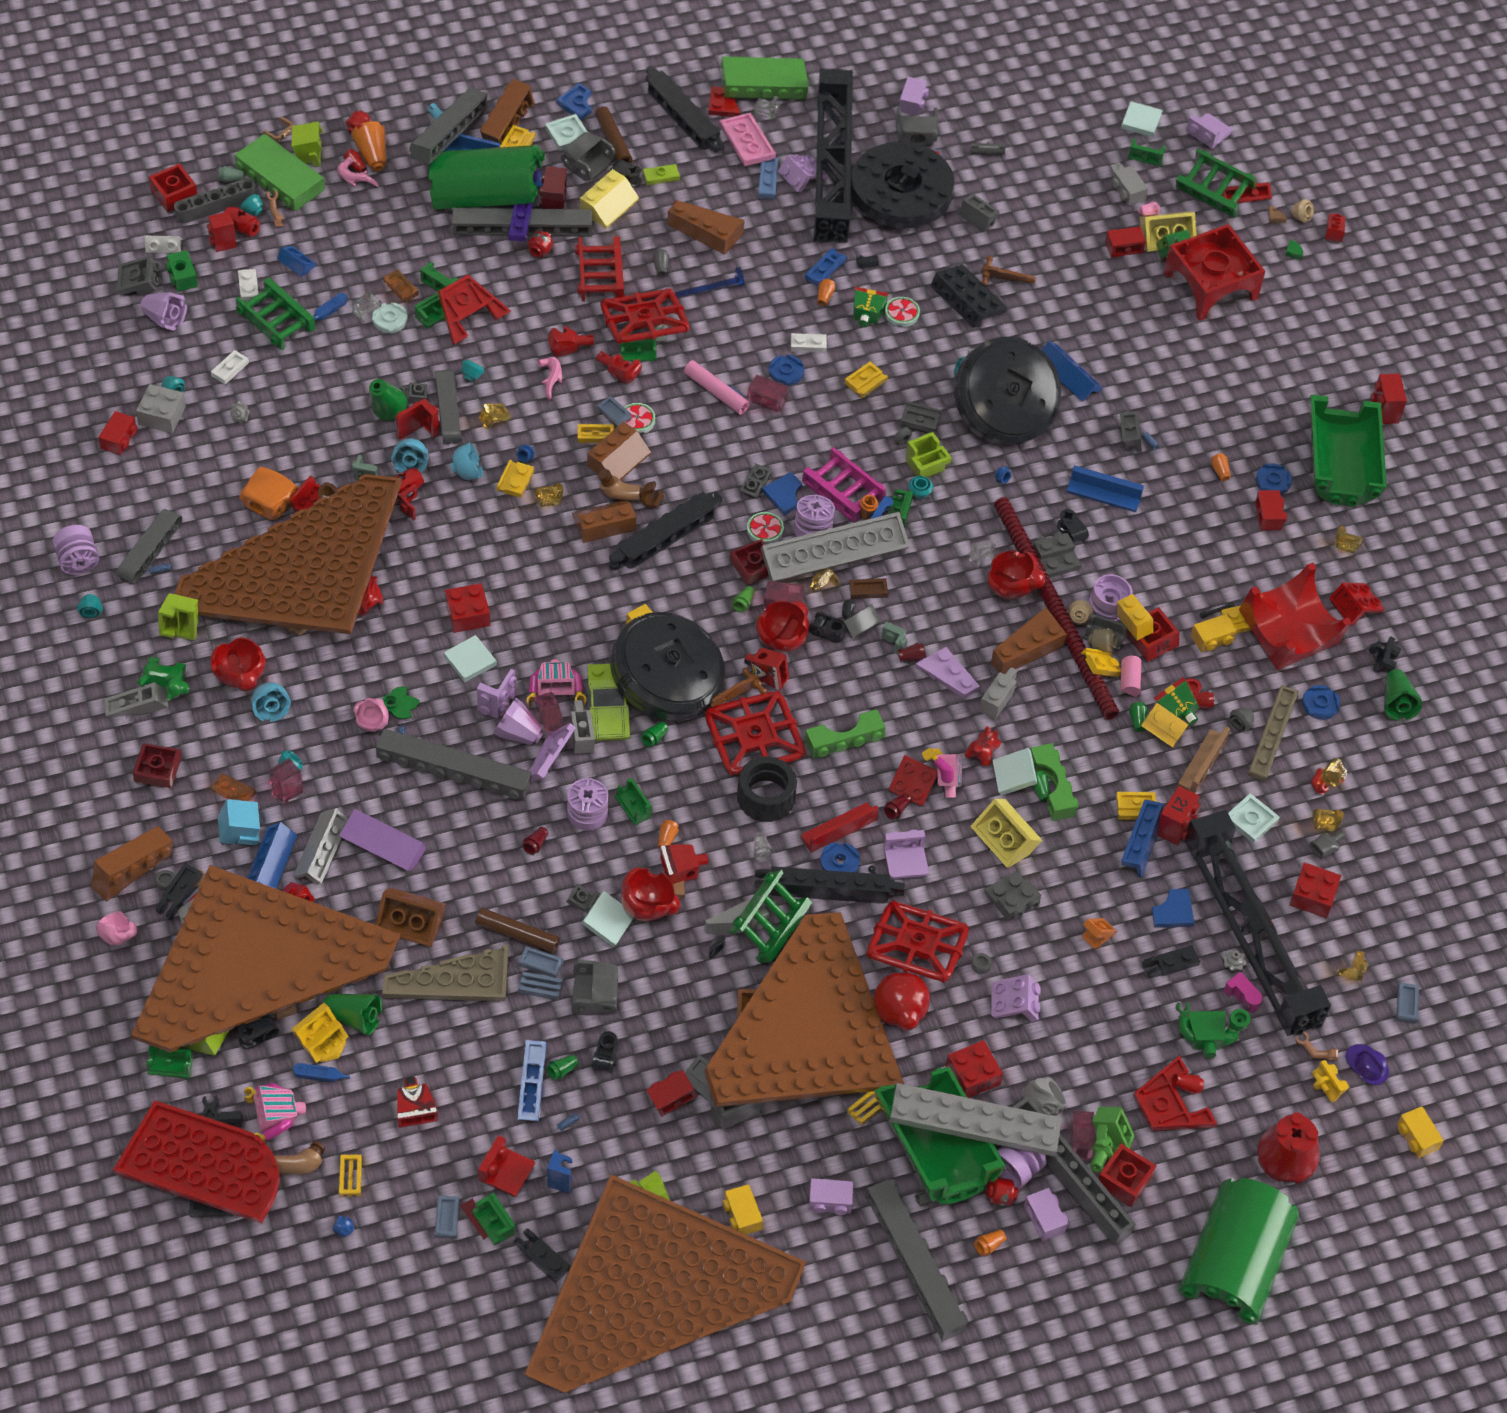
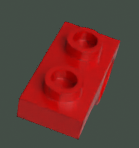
[1325,213,1346,243]

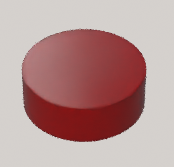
[1186,678,1201,694]

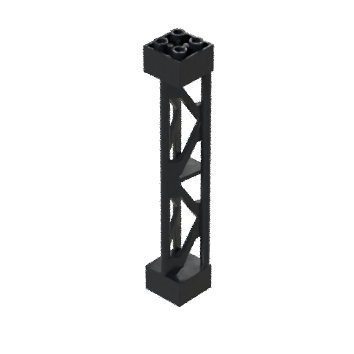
[813,68,853,243]
[1184,810,1331,1036]

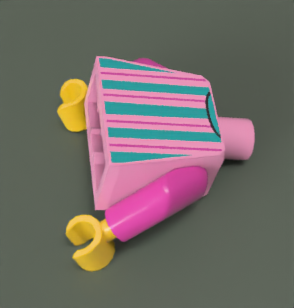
[526,659,586,708]
[922,748,962,797]
[244,1083,306,1142]

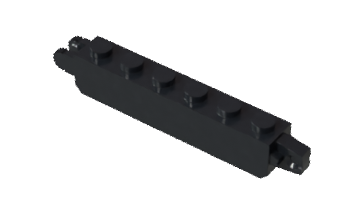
[646,66,724,153]
[609,491,723,570]
[754,866,905,904]

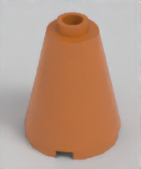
[351,121,386,171]

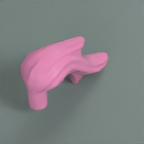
[337,156,379,187]
[1138,201,1160,216]
[538,357,562,400]

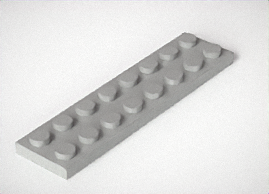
[761,512,910,583]
[890,1083,1062,1157]

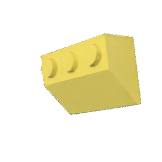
[580,169,639,229]
[1140,211,1196,252]
[970,798,1043,868]

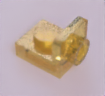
[479,403,511,429]

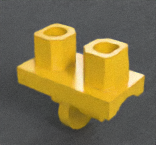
[1312,1060,1349,1103]

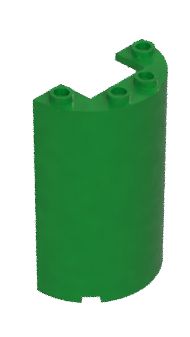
[429,145,545,209]
[1310,394,1387,507]
[875,1067,1005,1204]
[1177,1178,1299,1325]

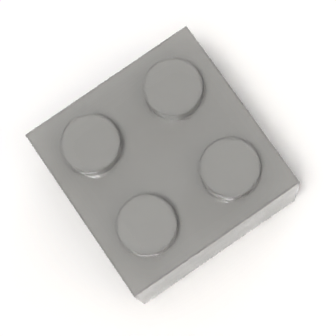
[136,384,186,433]

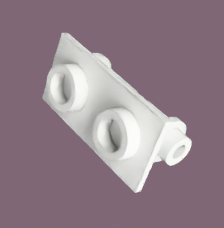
[145,236,182,253]

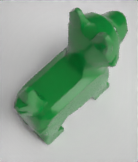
[137,657,189,702]

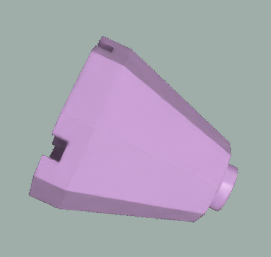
[141,292,187,331]
[493,698,543,745]

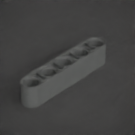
[174,179,256,224]
[435,370,461,443]
[117,509,182,584]

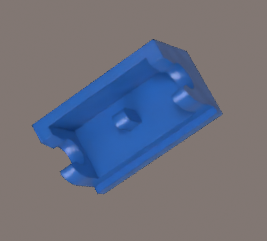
[547,1150,573,1194]

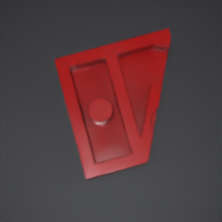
[708,86,741,117]

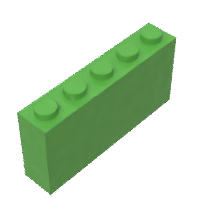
[720,56,809,99]
[234,134,325,211]

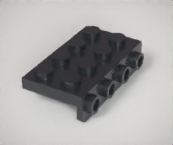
[931,264,1007,328]

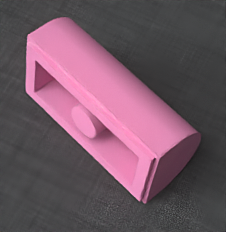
[1121,656,1141,697]

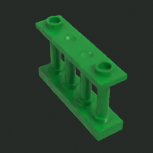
[1176,148,1256,218]
[236,277,315,350]
[729,870,812,964]

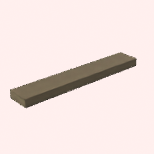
[1247,685,1299,782]

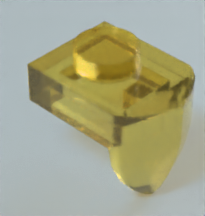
[534,483,563,507]
[1335,525,1363,553]
[809,568,840,592]
[1322,758,1348,786]
[1312,809,1344,832]
[1338,951,1367,982]

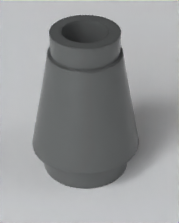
[652,249,670,276]

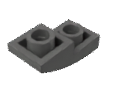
[393,382,427,404]
[740,463,772,498]
[844,604,881,638]
[566,884,600,913]

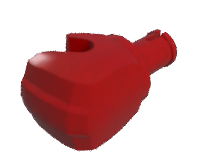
[547,326,594,357]
[596,351,642,384]

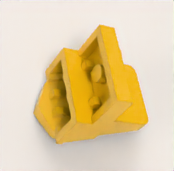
[292,1003,348,1063]

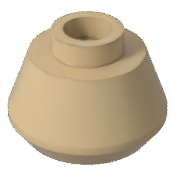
[1292,199,1314,223]
[1068,600,1094,625]

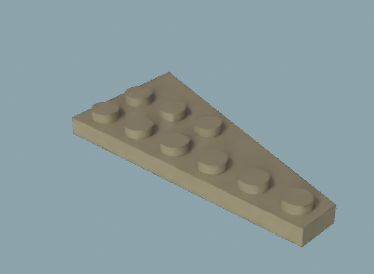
[382,944,509,1001]

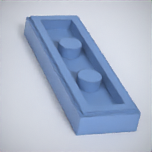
[758,157,778,199]

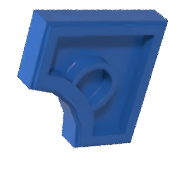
[556,83,592,121]
[762,472,802,515]
[1151,889,1194,927]

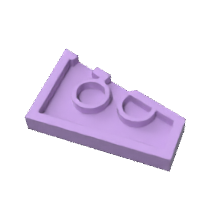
[915,647,980,699]
[530,723,576,782]

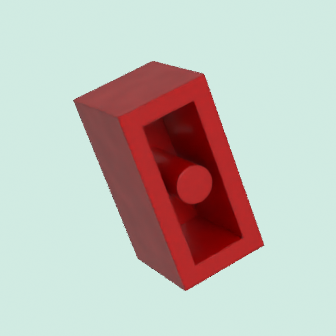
[207,211,237,253]
[1105,226,1146,258]
[98,411,138,455]
[1255,490,1287,531]
[647,1069,697,1117]

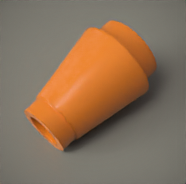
[817,279,836,306]
[1210,453,1231,481]
[860,495,878,520]
[657,820,679,849]
[974,1230,1006,1256]

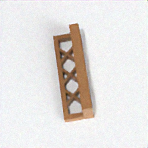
[1177,726,1231,794]

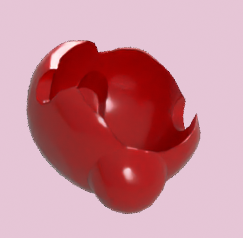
[987,550,1045,600]
[756,601,809,653]
[210,637,266,692]
[621,868,681,921]
[873,972,930,1031]

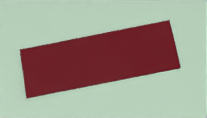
[460,1198,488,1240]

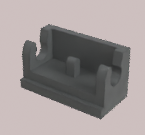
[959,194,1000,232]
[1120,411,1142,452]
[1084,613,1127,651]

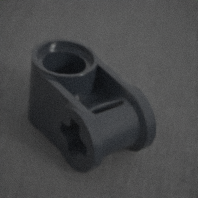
[608,159,642,188]
[1057,509,1089,544]
[808,612,845,643]
[238,1014,279,1049]
[592,1031,618,1073]

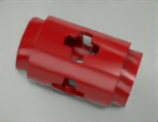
[224,207,260,237]
[394,468,424,500]

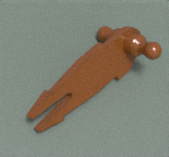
[981,256,1036,286]
[710,668,767,707]

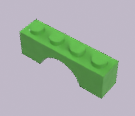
[804,709,886,758]
[1030,743,1078,821]

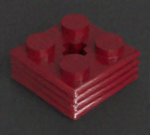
[729,539,769,585]
[132,743,182,788]

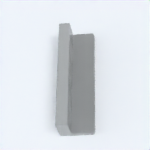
[293,808,349,885]

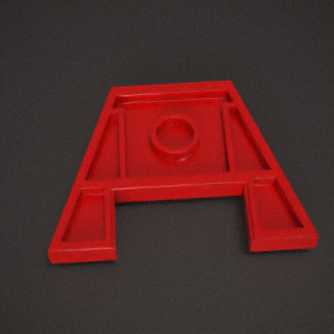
[438,275,511,345]
[1133,1055,1217,1131]

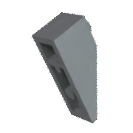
[104,682,168,717]
[704,898,769,934]

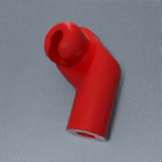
[1311,768,1329,795]

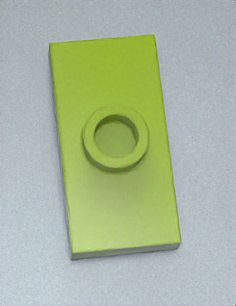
[643,164,680,185]

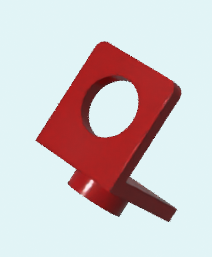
[398,485,417,520]

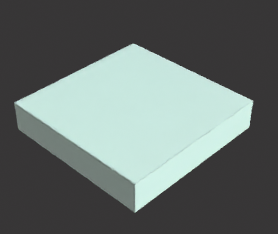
[1121,102,1163,137]
[545,114,587,151]
[444,635,497,682]
[993,748,1037,796]
[1228,793,1280,844]
[581,891,633,947]

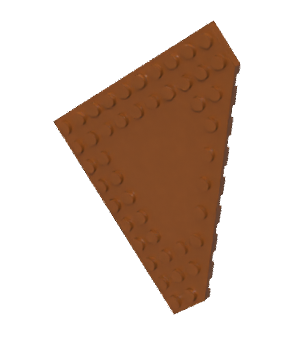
[175,474,402,634]
[131,865,401,1052]
[704,912,904,1107]
[524,1174,806,1393]

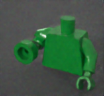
[1175,1002,1251,1059]

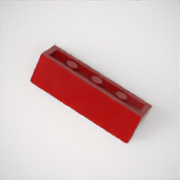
[801,802,879,853]

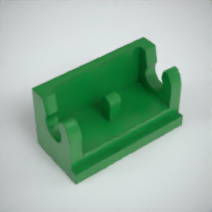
[1128,138,1166,167]
[420,262,459,292]
[415,292,445,329]
[620,338,657,362]
[887,489,913,528]
[615,778,652,826]
[146,1046,193,1079]
[472,1192,516,1246]

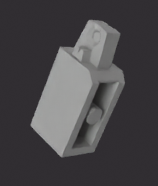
[1110,163,1148,206]
[979,667,1018,720]
[570,700,595,754]

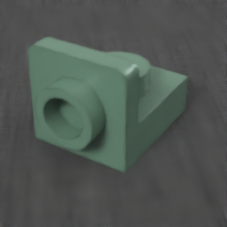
[352,455,378,480]
[881,622,908,654]

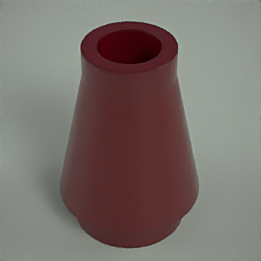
[898,642,926,662]
[884,793,911,819]
[522,827,549,855]

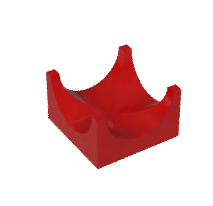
[1164,224,1265,321]
[1239,562,1352,670]

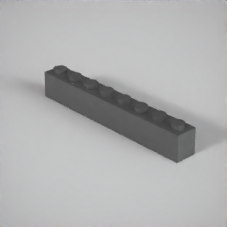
[409,88,488,164]
[453,208,592,237]
[376,729,531,801]
[1013,1096,1136,1246]
[866,1179,968,1342]

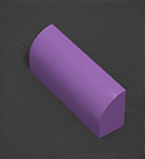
[339,809,426,871]

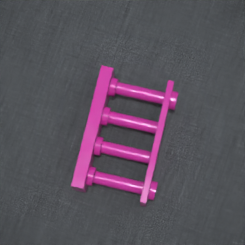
[802,447,886,523]

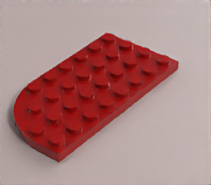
[113,1100,280,1224]

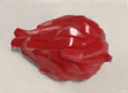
[358,575,384,617]

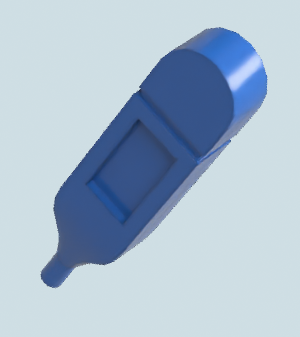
[313,293,348,320]
[293,1063,350,1082]

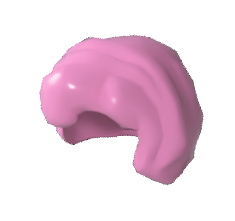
[353,698,389,732]
[96,911,137,945]

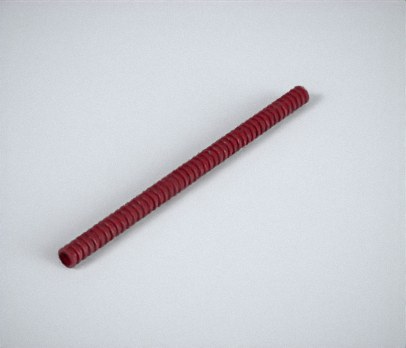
[993,497,1119,720]

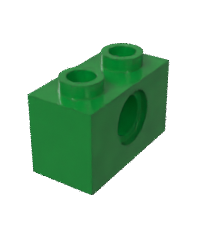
[165,250,198,292]

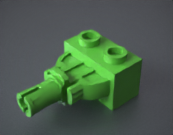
[1090,1107,1135,1173]

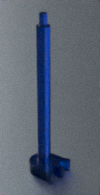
[675,267,745,298]

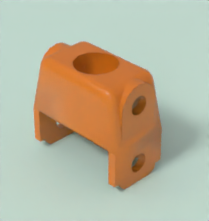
[239,467,298,521]

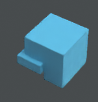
[218,799,260,845]

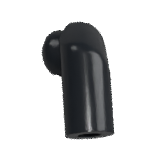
[842,600,856,620]

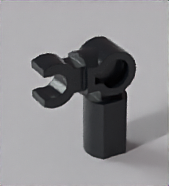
[202,1096,242,1126]

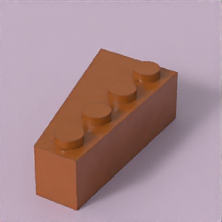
[480,79,535,145]
[667,200,745,255]
[991,607,1067,674]
[91,826,173,902]

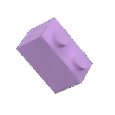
[899,77,929,116]
[808,1178,853,1215]
[1024,1188,1068,1241]

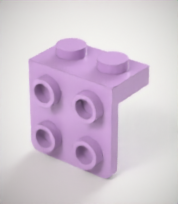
[1186,113,1232,149]
[778,155,828,192]
[477,669,517,719]
[883,830,928,879]
[991,974,1041,1022]

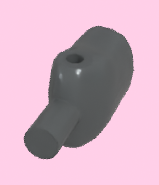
[1309,831,1345,859]

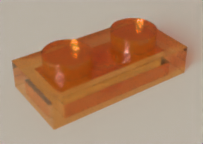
[383,269,419,303]
[211,773,256,801]

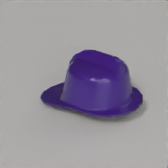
[1345,1044,1389,1085]

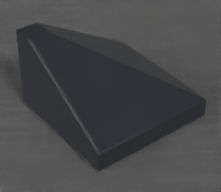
[709,935,726,959]

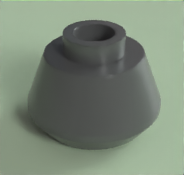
[1229,707,1254,732]

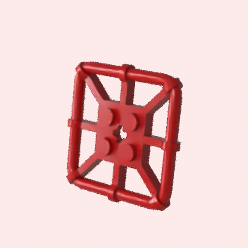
[600,288,690,344]
[704,691,806,776]
[866,900,969,983]

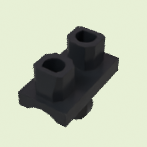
[1369,636,1401,672]

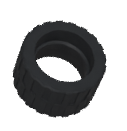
[737,756,797,822]

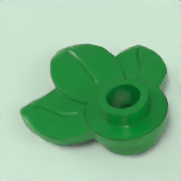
[382,686,420,719]

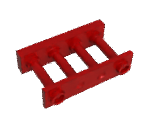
[575,236,624,302]

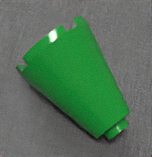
[369,379,407,421]
[1384,669,1422,721]
[323,994,382,1035]

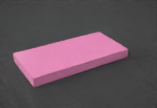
[719,113,776,166]

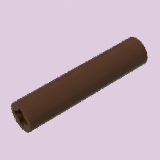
[595,106,633,163]
[475,908,560,954]

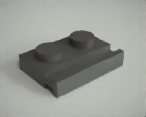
[900,401,942,434]
[685,1054,711,1102]

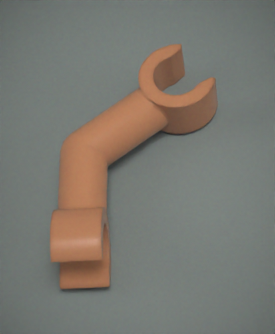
[265,190,283,227]
[1295,1031,1338,1061]

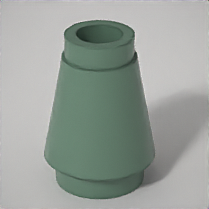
[218,166,243,183]

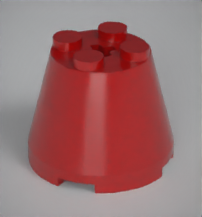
[1257,1112,1320,1184]

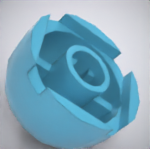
[391,438,429,473]
[450,443,483,480]
[251,682,291,722]

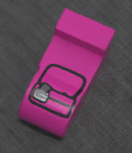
[1223,972,1262,1013]

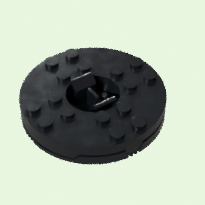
[851,142,954,228]
[954,336,1061,446]
[610,612,725,721]

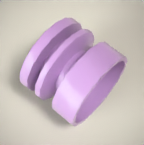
[794,495,835,537]
[52,525,99,575]
[1088,574,1132,622]
[567,778,608,831]
[997,1146,1047,1189]

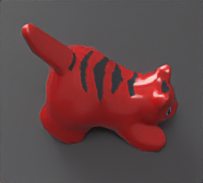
[965,726,1001,766]

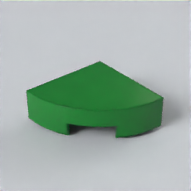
[1285,239,1303,260]

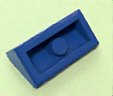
[277,246,317,276]

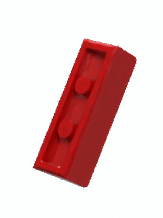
[1222,182,1272,203]

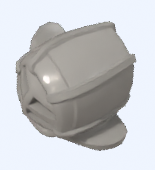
[1023,1076,1067,1116]

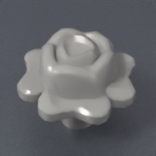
[230,401,250,424]
[1222,950,1247,971]

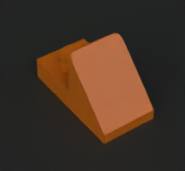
[1082,918,1117,949]

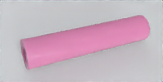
[684,360,750,415]

